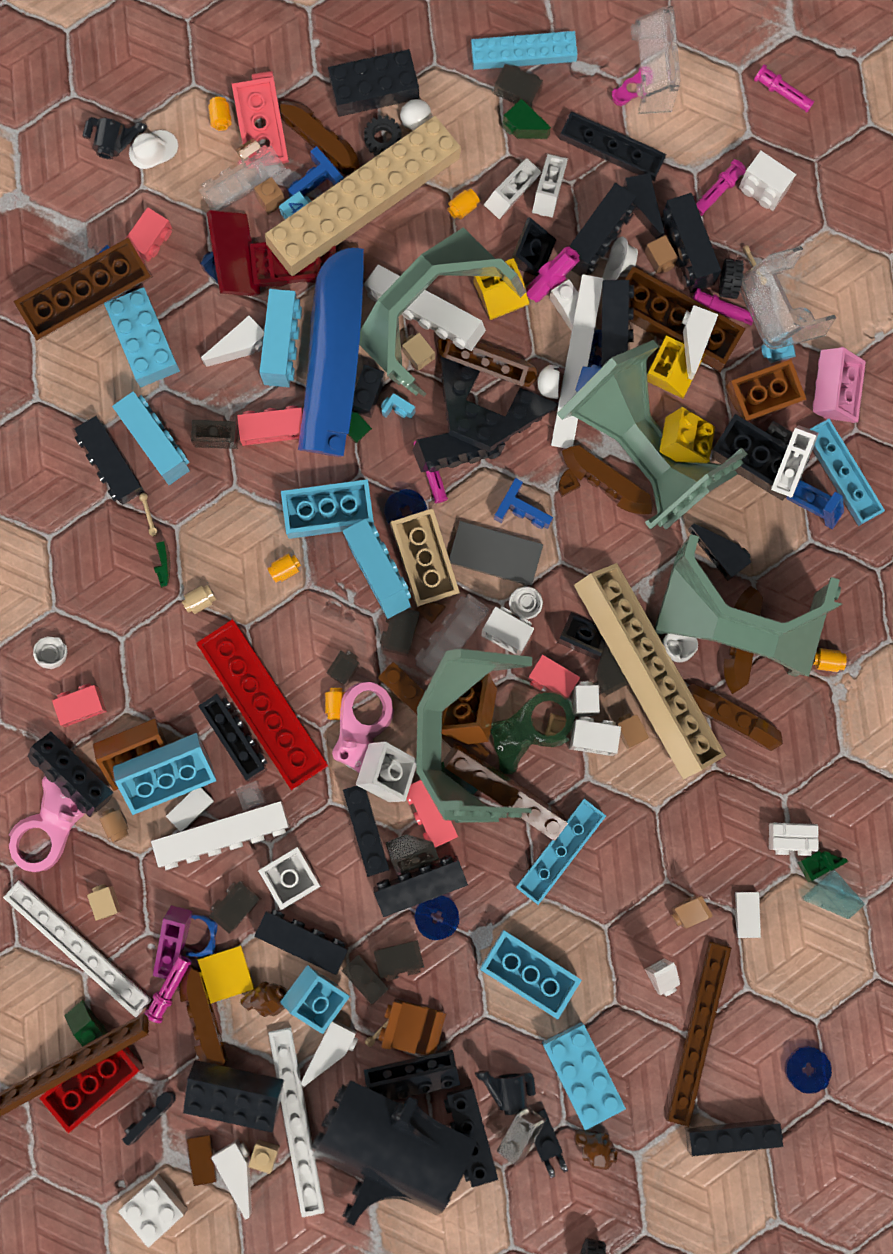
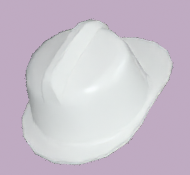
[129,130,178,169]
[603,236,638,280]

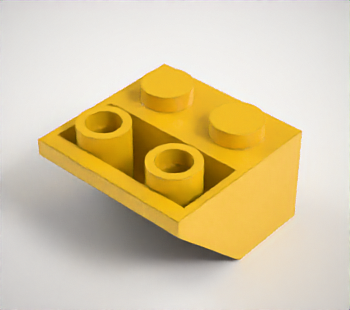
[473,258,529,320]
[647,336,702,399]
[659,407,715,463]

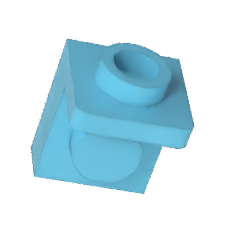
[761,334,796,363]
[381,393,416,419]

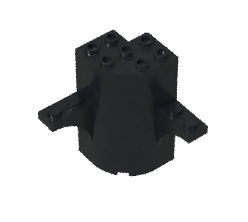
[311,1080,477,1228]

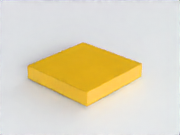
[198,945,255,1003]

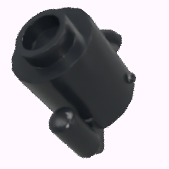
[82,117,148,160]
[475,1071,536,1115]

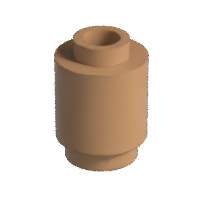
[99,808,129,843]

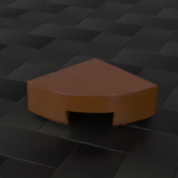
[559,468,581,498]
[415,602,446,624]

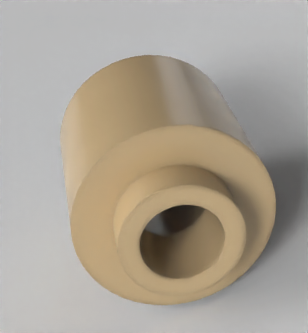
[182,585,216,614]

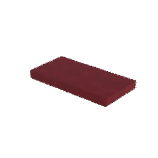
[207,210,261,296]

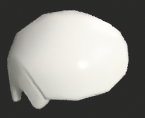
[400,99,433,131]
[538,365,560,399]
[509,586,543,619]
[662,634,698,663]
[33,636,68,669]

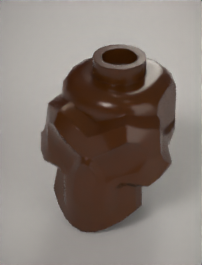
[240,982,287,1017]
[575,1129,618,1170]

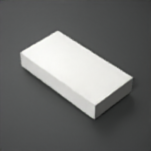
[166,788,214,832]
[735,892,761,938]

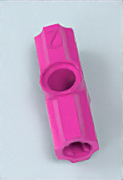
[526,246,580,302]

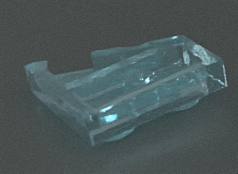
[802,870,865,919]

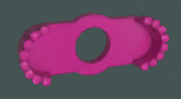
[612,66,654,106]

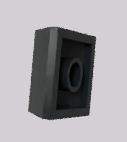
[512,218,557,276]
[557,612,606,660]

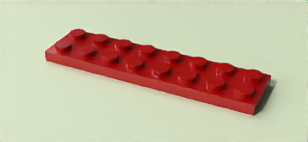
[196,619,329,791]

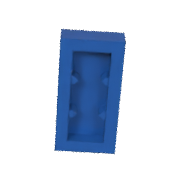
[288,146,344,197]
[494,478,553,529]
[786,480,844,530]

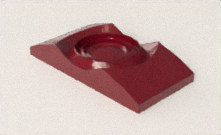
[250,242,336,287]

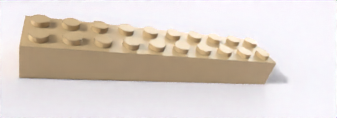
[265,116,461,276]
[574,563,726,780]

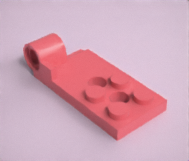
[232,71,289,170]

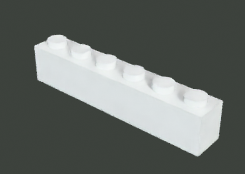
[364,265,486,351]
[151,801,290,870]

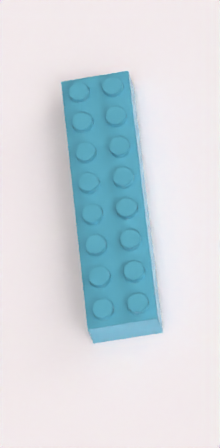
[471,31,577,70]
[810,419,885,526]
[516,799,606,905]

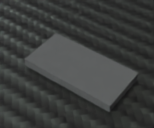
[449,521,544,587]

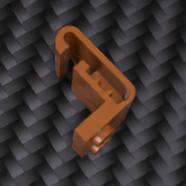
[378,999,447,1056]

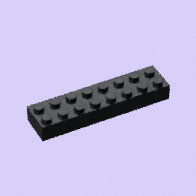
[559,111,667,182]

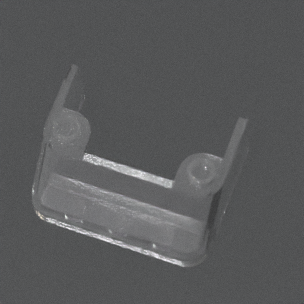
[631,6,680,114]
[740,246,836,349]

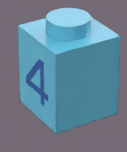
[279,192,311,220]

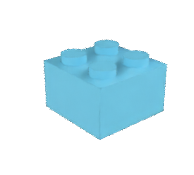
[280,965,350,1034]

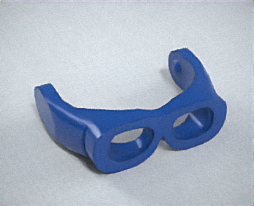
[186,915,218,957]

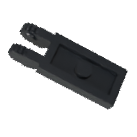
[122,1091,176,1146]
[524,1108,569,1178]

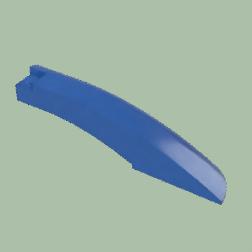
[298,248,364,457]

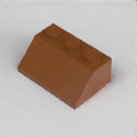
[726,359,807,421]
[442,673,497,744]
[93,718,168,791]

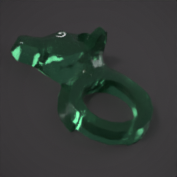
[490,691,575,775]

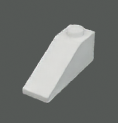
[532,154,568,218]
[484,158,542,219]
[550,280,602,346]
[682,305,718,380]
[201,316,264,367]
[771,425,819,497]
[645,959,680,996]
[300,1020,358,1086]
[211,1139,252,1220]

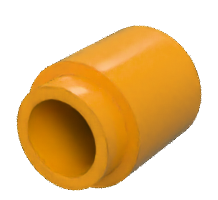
[208,97,232,131]
[448,188,480,220]
[267,553,301,583]
[813,648,847,672]
[325,688,345,720]

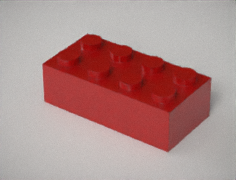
[39,1047,145,1134]

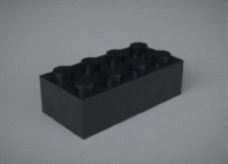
[328,49,419,117]
[569,182,637,277]
[661,192,721,293]
[710,414,810,501]
[183,1060,284,1133]

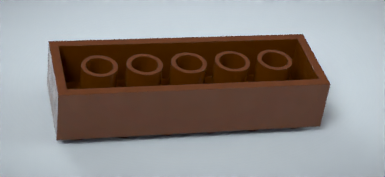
[13,237,153,341]
[625,266,746,372]

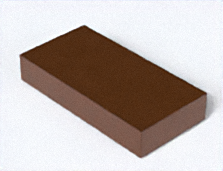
[187,1134,217,1186]

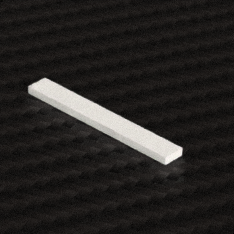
[551,274,604,449]
[3,880,152,1017]
[268,1027,325,1217]

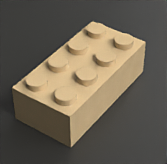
[390,509,460,606]

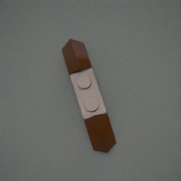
[281,101,360,175]
[438,338,539,387]
[562,445,652,515]
[724,586,763,695]
[688,684,783,751]
[179,965,228,1066]

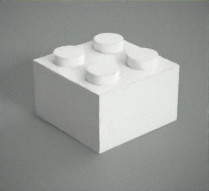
[739,151,796,211]
[481,607,534,655]
[569,717,621,756]
[356,742,417,802]
[258,847,322,910]
[118,1174,188,1248]

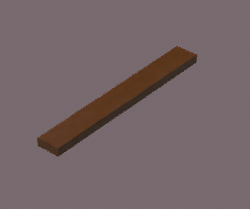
[666,941,732,1127]
[0,1013,149,1117]

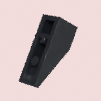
[622,173,664,240]
[688,523,752,581]

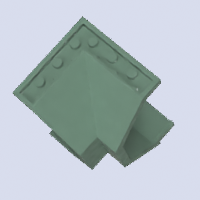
[359,227,527,397]
[557,340,747,530]
[654,534,842,677]
[416,649,532,823]

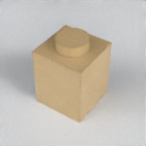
[402,333,435,371]
[87,884,121,920]
[248,1139,280,1174]

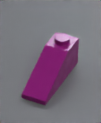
[153,905,193,979]

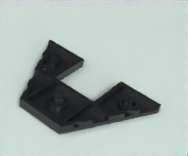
[439,355,559,452]

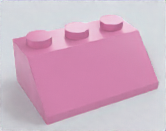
[813,347,866,423]

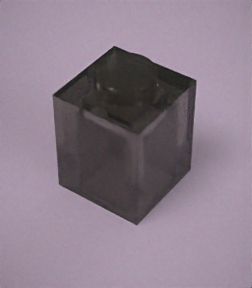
[327,650,360,687]

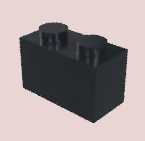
[352,365,385,418]

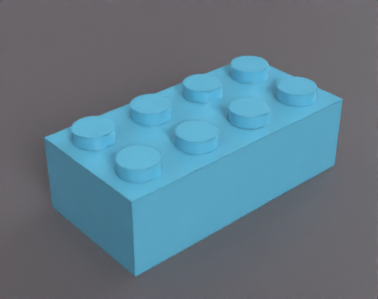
[104,287,180,387]
[260,289,302,387]
[112,391,190,485]
[281,479,374,539]
[343,519,412,619]
[113,733,216,815]
[480,930,582,1019]
[542,1022,626,1130]

